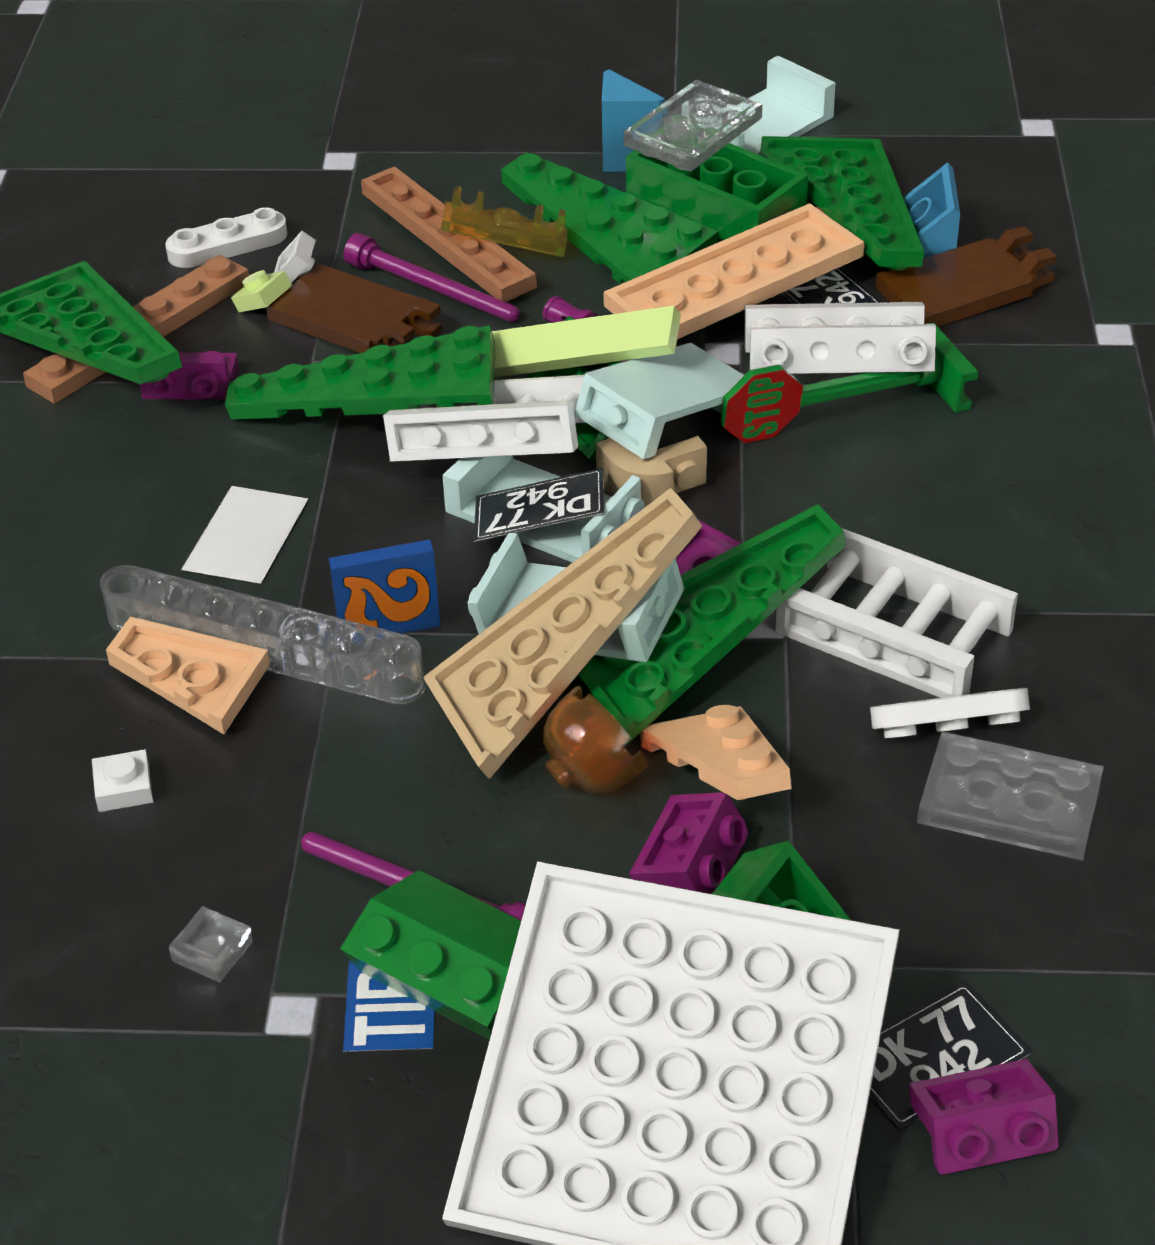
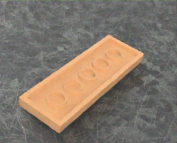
[604,203,865,339]

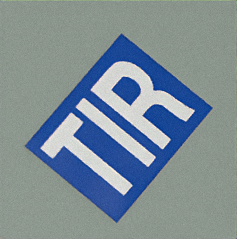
[343,961,434,1052]

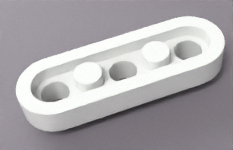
[165,208,287,268]
[870,688,1030,738]

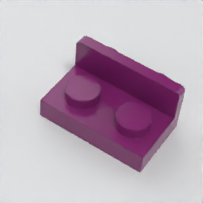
[140,351,239,399]
[629,792,748,894]
[909,1059,1058,1174]

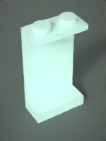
[682,56,836,157]
[574,343,744,459]
[442,455,644,563]
[467,533,684,662]

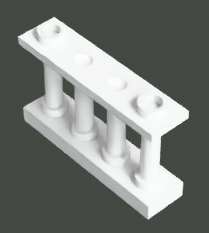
[745,302,936,374]
[383,375,586,461]
[775,528,1018,698]

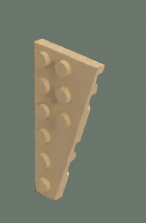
[423,488,702,779]

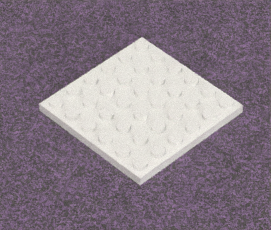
[442,862,899,1245]

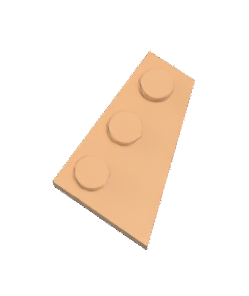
[106,616,270,734]
[639,705,792,800]

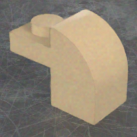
[596,436,707,508]

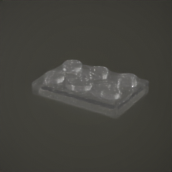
[624,80,763,172]
[917,732,1104,861]

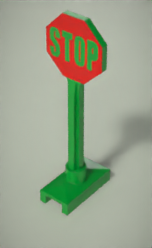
[720,322,979,444]

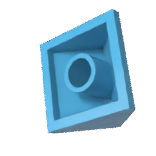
[602,69,665,172]
[903,162,960,259]

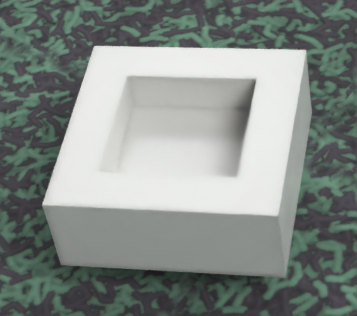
[274,231,316,283]
[92,749,153,812]

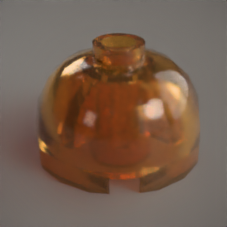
[543,686,648,795]

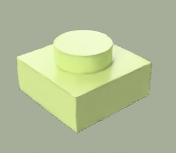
[231,270,293,312]

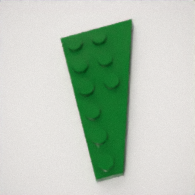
[760,136,924,270]
[501,152,719,284]
[0,261,183,384]
[225,325,495,419]
[575,504,847,746]

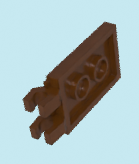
[876,226,1057,327]
[266,264,443,353]

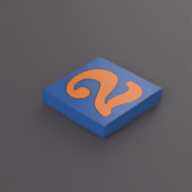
[328,539,441,645]

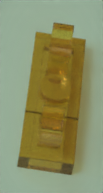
[441,186,567,257]

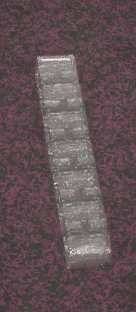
[100,565,425,704]

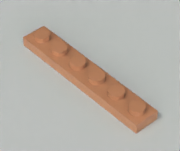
[361,166,537,302]
[23,255,249,404]

